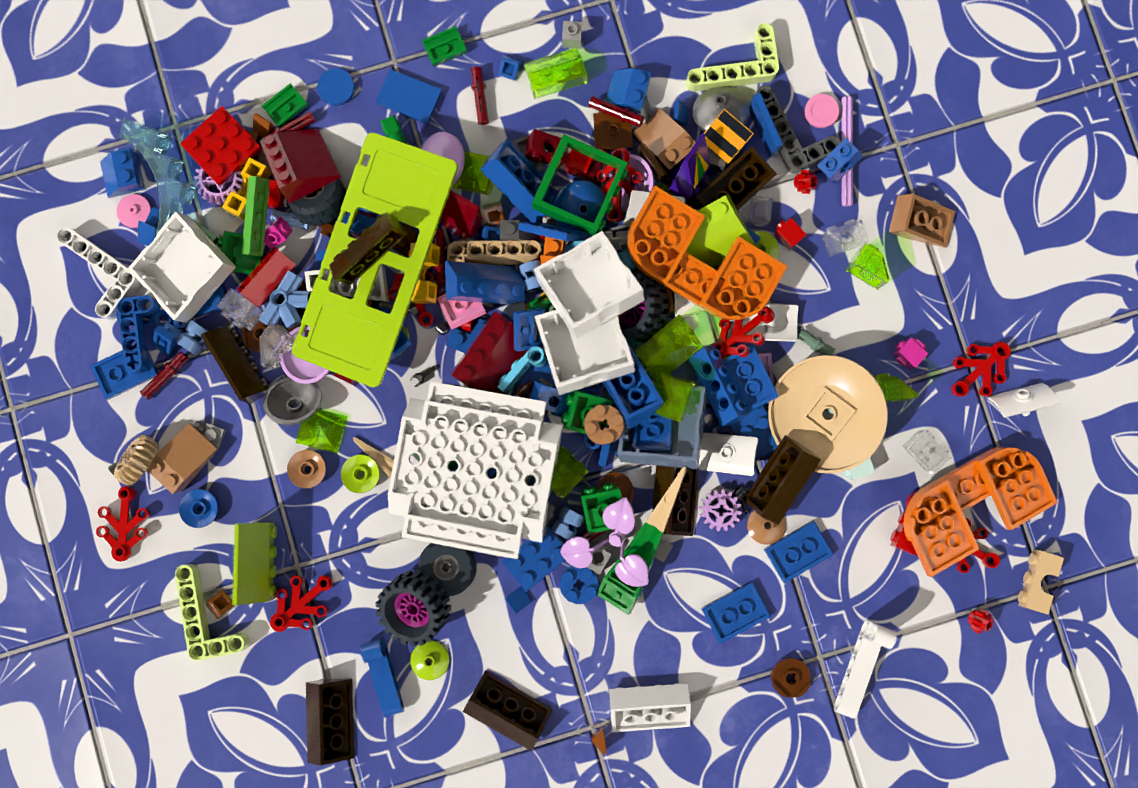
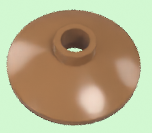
[287,450,326,488]
[747,510,786,545]

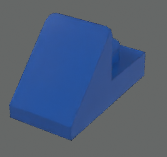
[137,207,171,246]
[152,323,183,356]

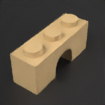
[1018,550,1064,615]

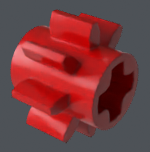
[794,170,818,194]
[968,608,994,634]

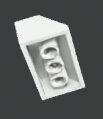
[609,683,691,732]

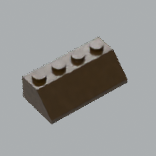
[692,146,777,211]
[329,212,408,285]
[201,325,270,404]
[744,435,821,525]
[652,465,699,536]
[462,671,553,751]
[306,678,354,766]

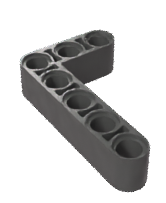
[756,85,841,174]

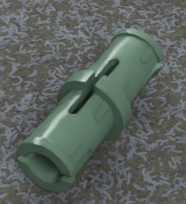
[797,328,835,356]

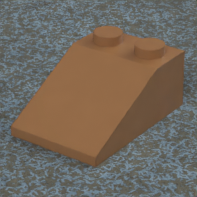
[632,109,696,175]
[889,194,955,248]
[147,423,218,494]

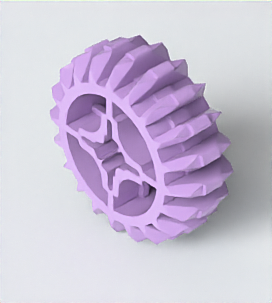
[194,166,244,206]

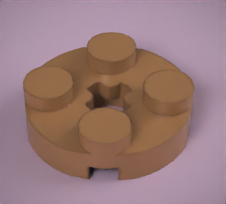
[584,405,624,445]

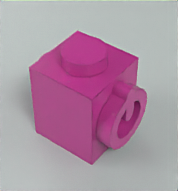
[264,216,293,250]
[893,337,928,370]

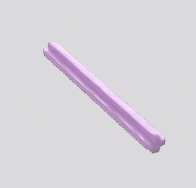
[842,96,853,207]

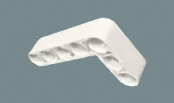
[57,227,141,320]
[834,620,897,719]

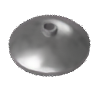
[693,87,749,131]
[263,377,322,425]

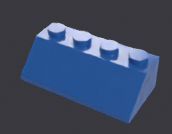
[480,138,558,222]
[445,261,525,305]
[603,340,663,429]

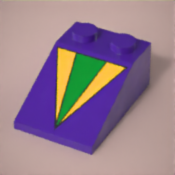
[669,134,710,202]

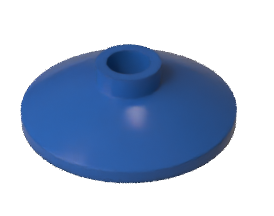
[179,489,218,528]

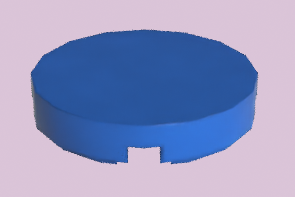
[317,68,355,106]

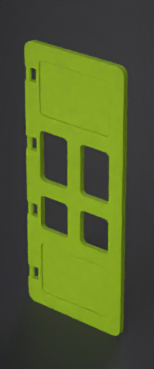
[292,133,458,387]

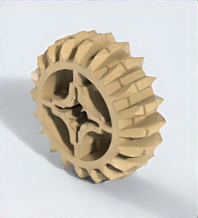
[114,435,158,486]

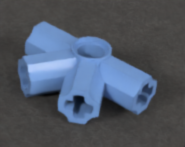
[259,270,311,329]

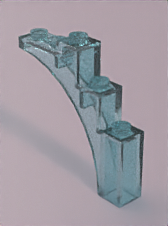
[119,118,196,234]

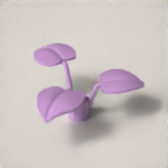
[561,497,649,586]

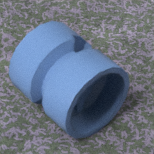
[519,260,543,293]
[176,320,209,355]
[551,506,585,540]

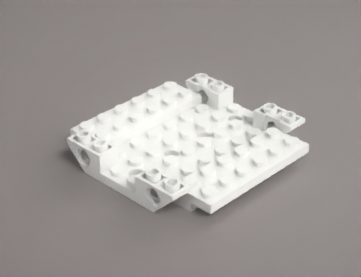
[388,382,563,559]

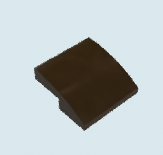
[637,144,669,184]

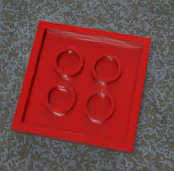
[180,106,262,186]

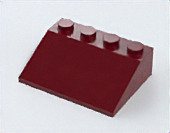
[260,129,341,204]
[440,190,484,239]
[450,311,528,395]

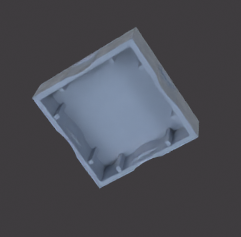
[617,383,707,469]

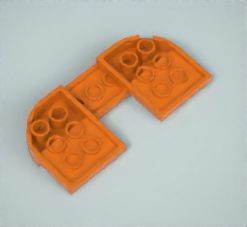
[627,186,788,320]
[904,447,1058,577]

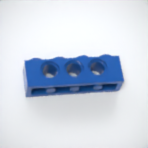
[688,346,749,427]

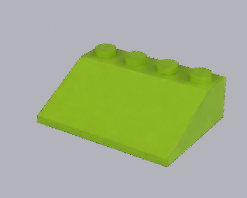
[685,194,756,268]
[233,522,277,605]

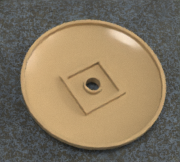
[768,355,888,473]

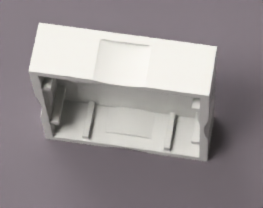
[128,212,236,323]
[534,231,644,339]
[535,310,635,395]

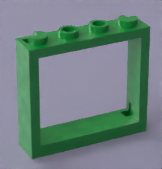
[532,134,629,236]

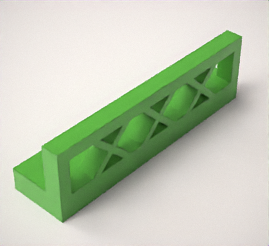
[242,176,270,256]

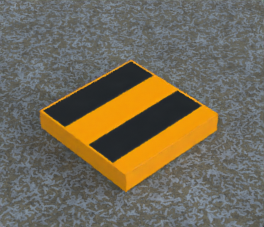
[704,109,754,164]

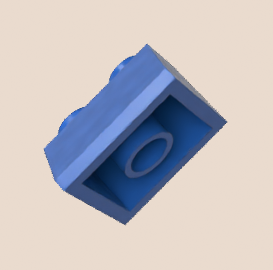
[606,68,651,115]
[100,148,145,198]

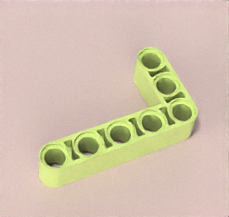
[686,23,779,92]
[175,564,250,661]

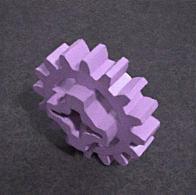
[699,489,742,531]

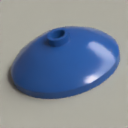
[553,181,608,238]

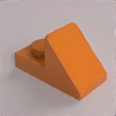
[540,236,565,265]

